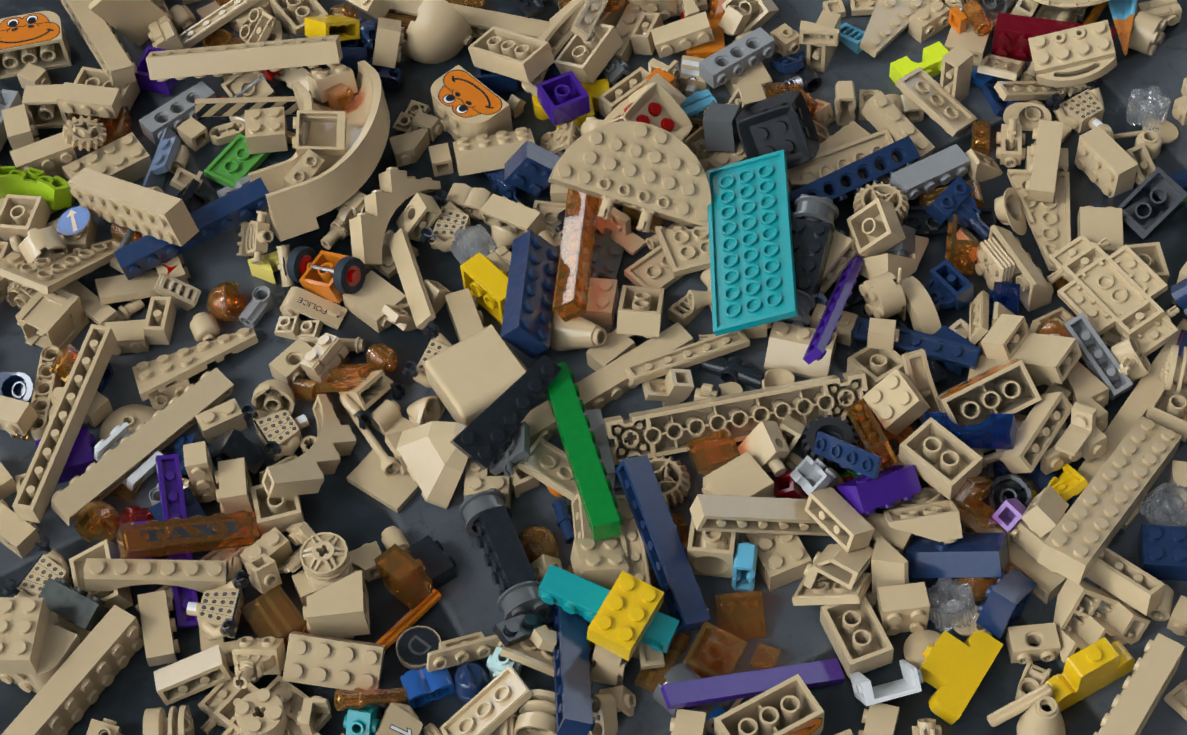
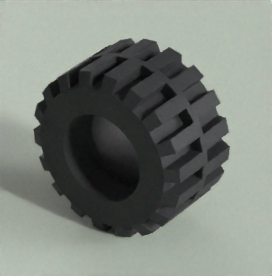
[801,415,858,474]

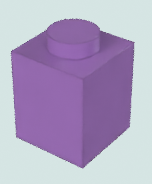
[992,498,1027,533]

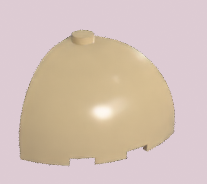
[402,0,473,64]

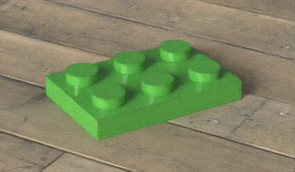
[203,133,272,188]

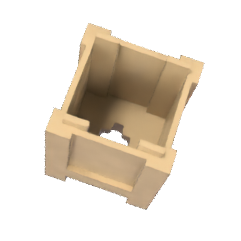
[15,288,89,353]

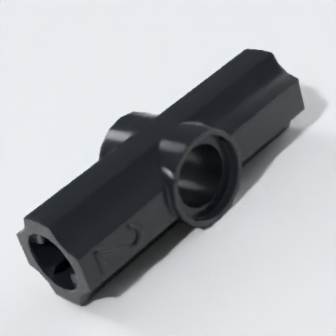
[700,356,766,389]

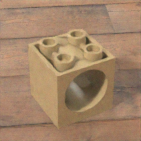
[687,518,738,578]

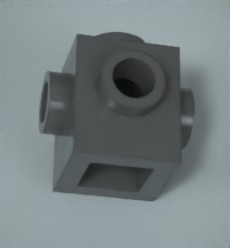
[602,57,631,87]

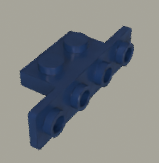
[813,431,882,479]

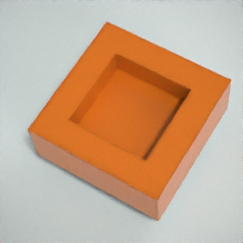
[948,6,968,34]

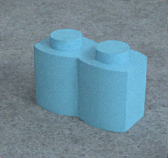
[732,542,758,592]

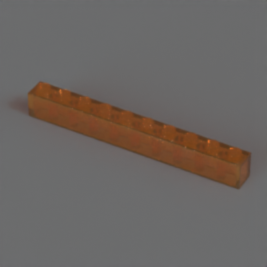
[553,189,599,322]

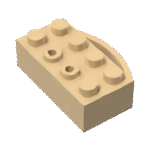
[1028,20,1117,87]

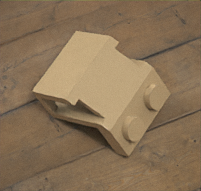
[803,543,874,590]

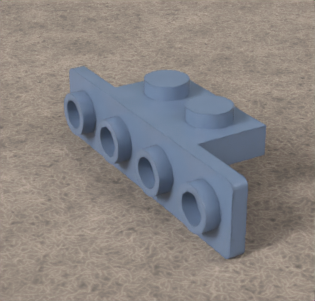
[143,127,181,189]

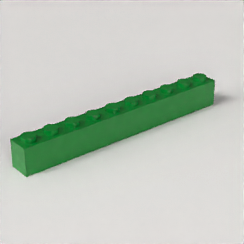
[545,362,624,542]

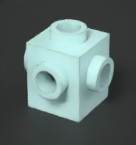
[486,646,522,680]

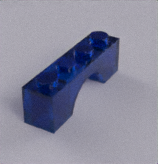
[921,412,1017,449]

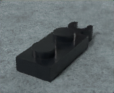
[493,609,555,647]

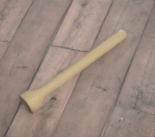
[345,409,400,476]

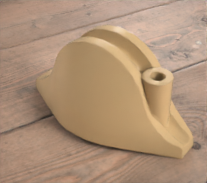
[407,396,446,426]

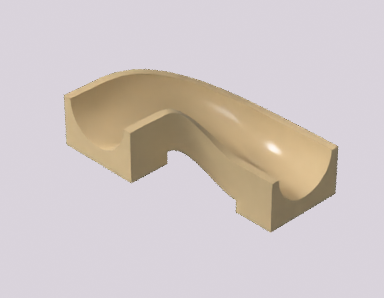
[248,60,390,242]

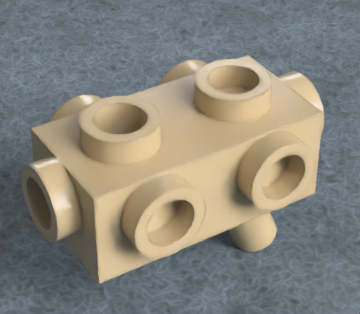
[996,116,1026,168]

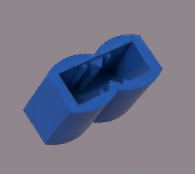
[400,667,455,708]

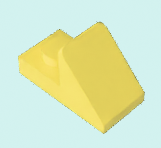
[247,251,285,284]

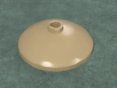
[99,404,156,440]

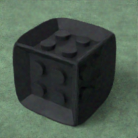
[736,90,820,170]

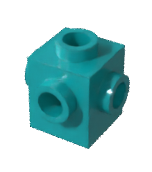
[343,703,380,735]

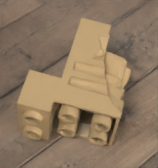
[981,314,1082,387]

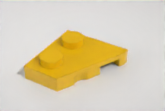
[1042,463,1088,501]

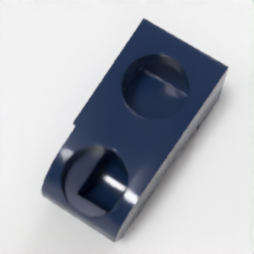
[368,61,403,89]

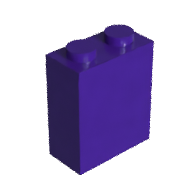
[35,426,97,484]

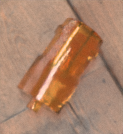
[962,0,993,36]

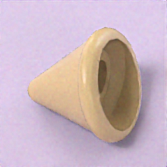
[491,224,519,252]

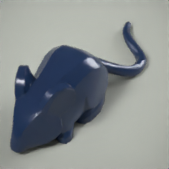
[359,19,377,50]
[485,168,521,203]

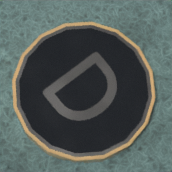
[396,626,441,670]

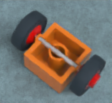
[286,246,366,304]

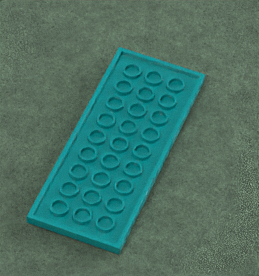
[706,149,798,336]

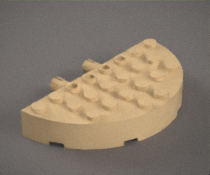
[548,121,711,233]

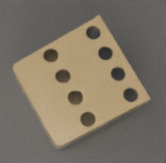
[424,324,546,426]

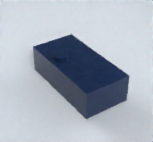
[905,532,1010,578]

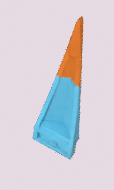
[1108,0,1138,56]

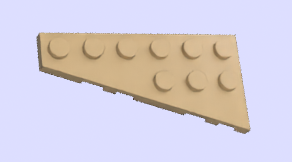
[1007,169,1071,271]

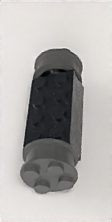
[771,194,839,327]
[459,488,553,621]

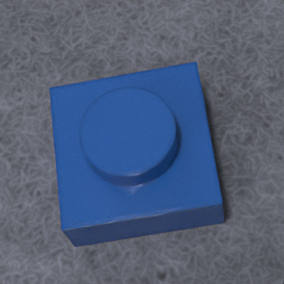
[970,68,997,88]

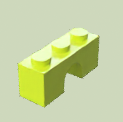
[889,41,949,84]

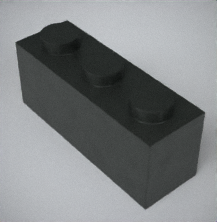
[38,578,110,632]

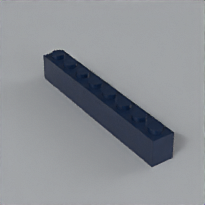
[114,177,269,280]
[615,455,711,634]
[551,604,595,735]

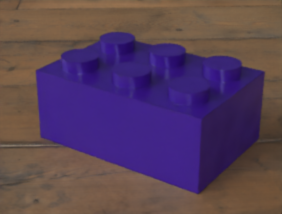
[834,465,922,516]

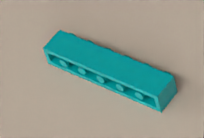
[538,564,680,654]

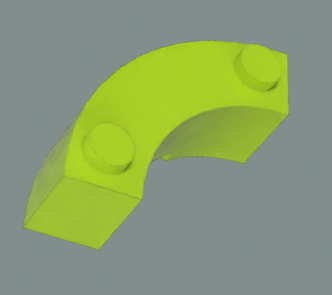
[0,166,72,210]

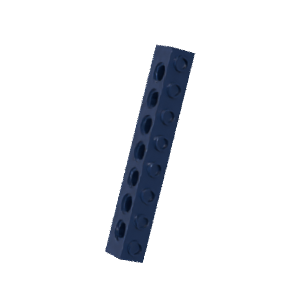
[789,135,920,215]

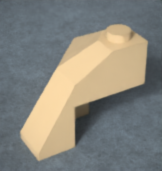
[849,235,929,282]
[396,421,468,509]
[1053,578,1151,663]

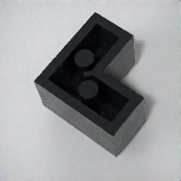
[207,429,268,477]

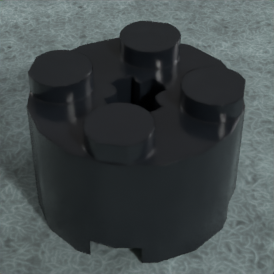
[987,474,1041,513]

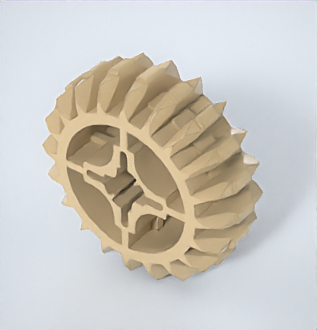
[853,181,909,224]
[649,455,690,508]

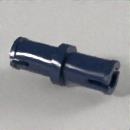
[552,499,574,544]

